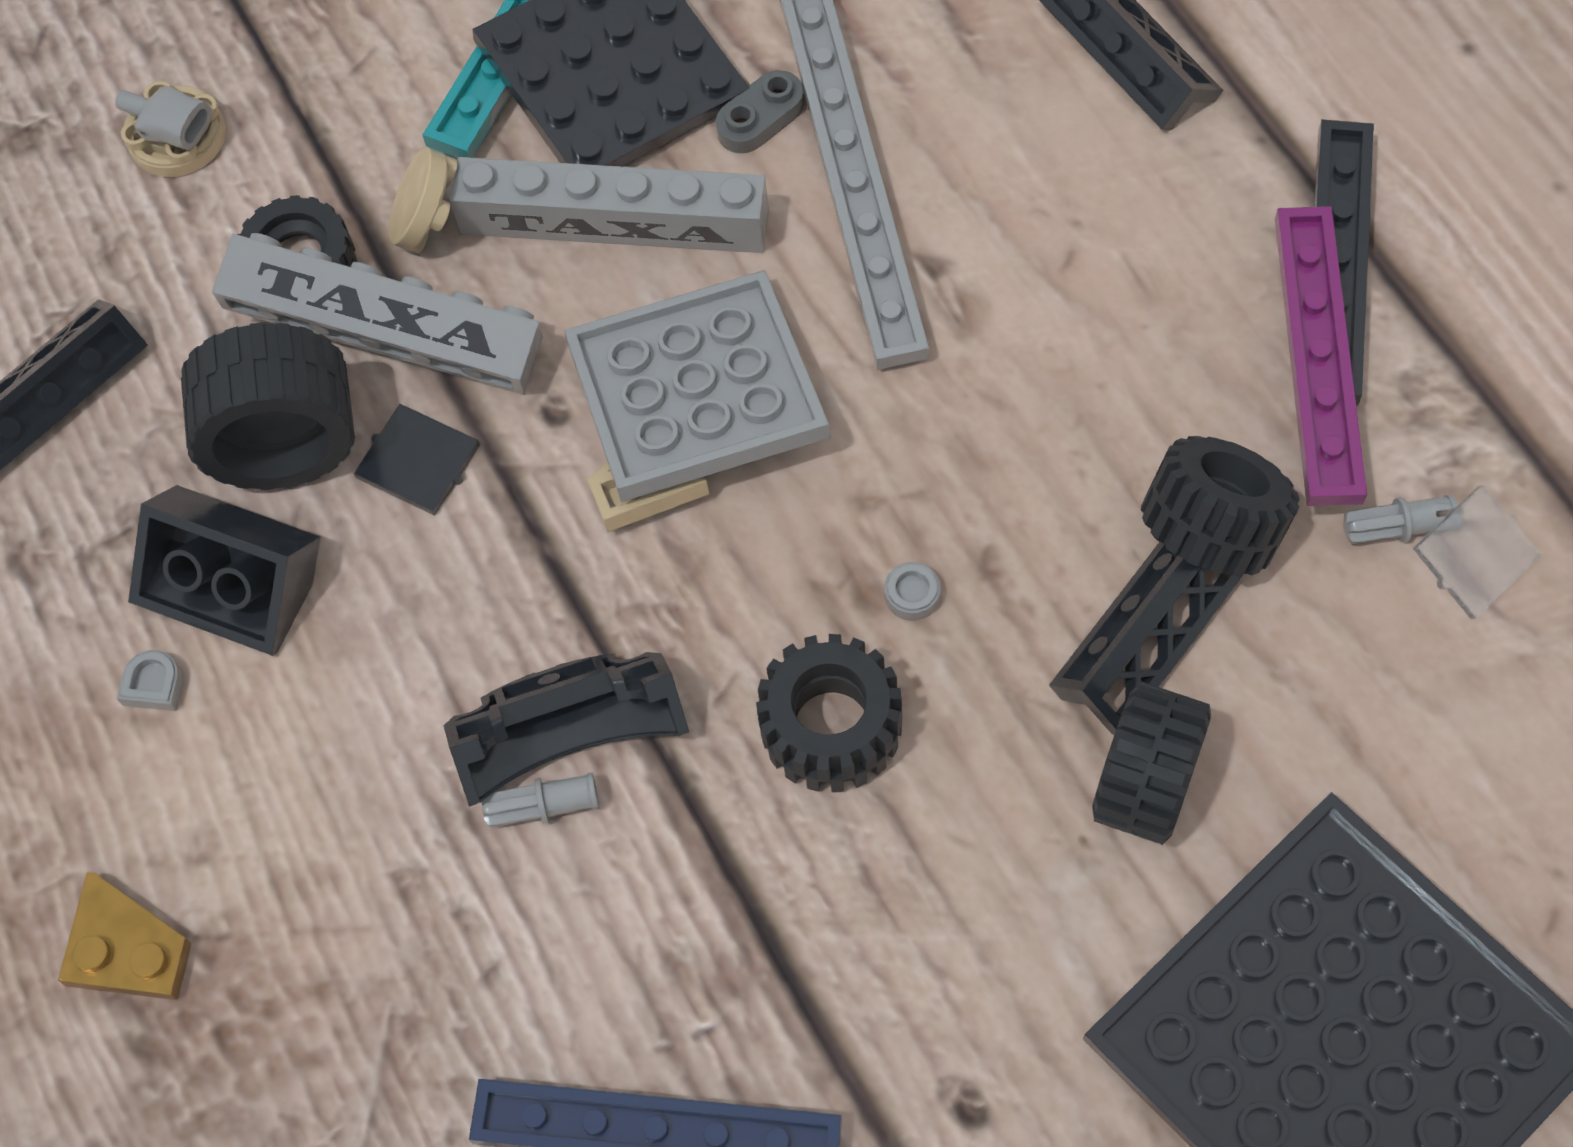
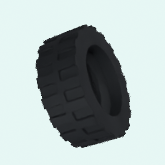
[237,195,357,267]

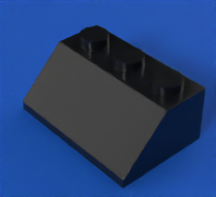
[128,485,321,656]

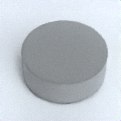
[885,562,940,621]

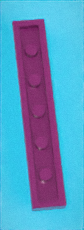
[1275,206,1367,506]

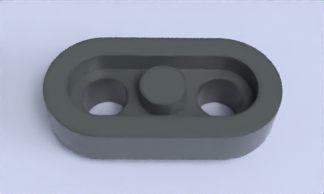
[716,70,804,153]

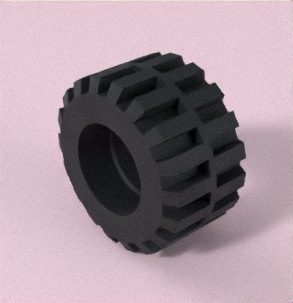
[1141,436,1300,576]
[756,634,902,793]
[1092,681,1211,845]

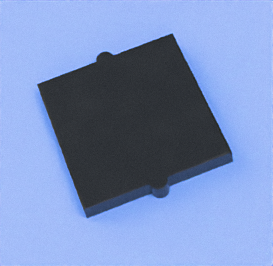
[353,404,480,516]

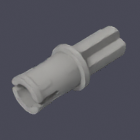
[1343,494,1460,543]
[482,772,599,827]

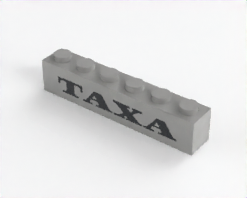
[449,157,769,253]
[212,233,543,395]

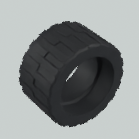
[181,322,355,490]

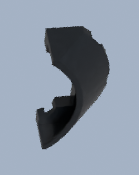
[443,652,689,807]

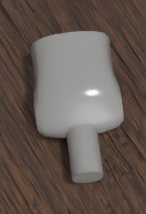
[115,86,212,150]

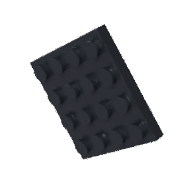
[472,0,750,167]

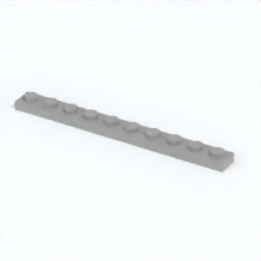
[780,0,929,370]

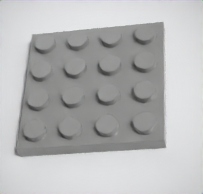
[564,270,831,502]

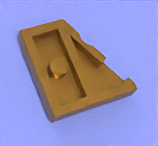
[58,872,192,1000]

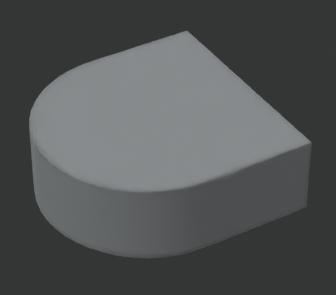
[117,650,183,711]

